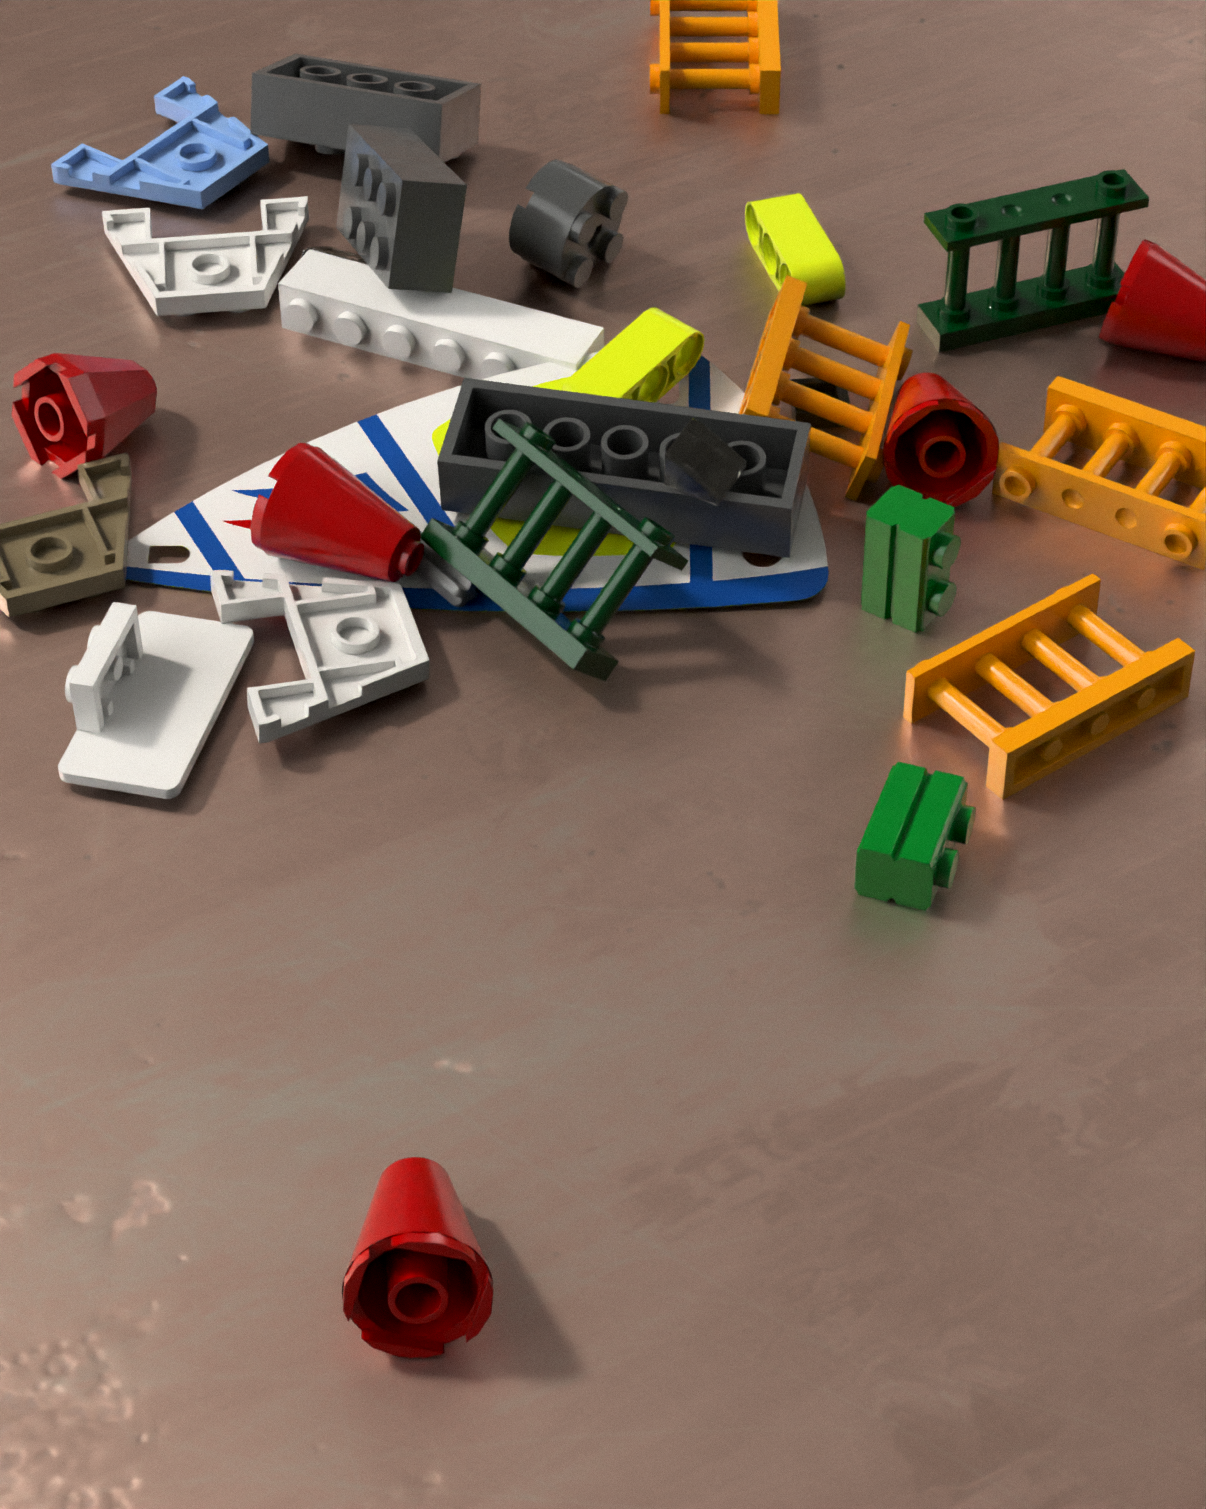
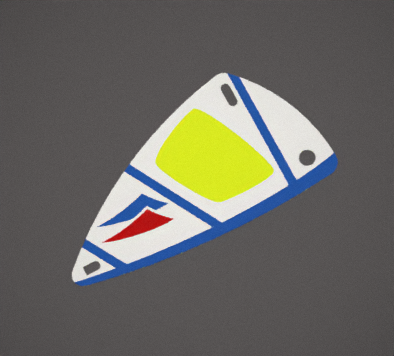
[126,352,829,612]

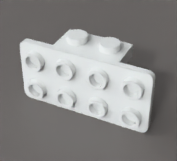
[58,602,254,799]

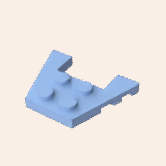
[51,76,269,209]

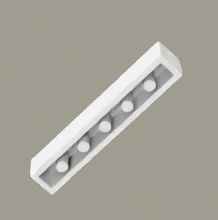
[278,249,604,380]

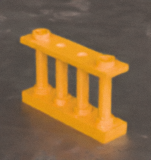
[650,0,781,114]
[738,275,913,501]
[992,376,1206,570]
[903,573,1196,800]

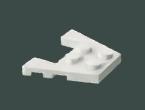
[102,196,309,317]
[210,570,430,744]

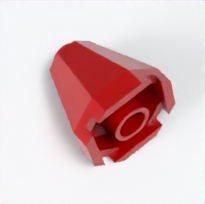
[12,353,157,479]

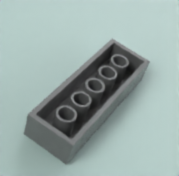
[437,378,811,558]

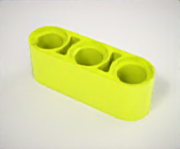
[745,193,846,306]
[561,307,705,403]

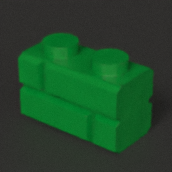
[861,485,961,633]
[854,762,976,911]

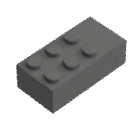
[250,54,481,163]
[336,124,467,293]

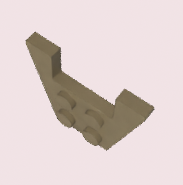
[0,453,132,618]

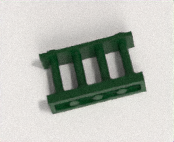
[916,169,1149,352]
[420,419,688,681]

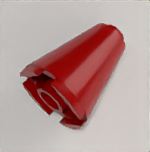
[1099,239,1206,362]
[883,373,1000,507]
[250,442,424,582]
[342,1157,494,1358]

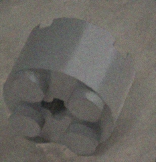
[509,159,628,288]

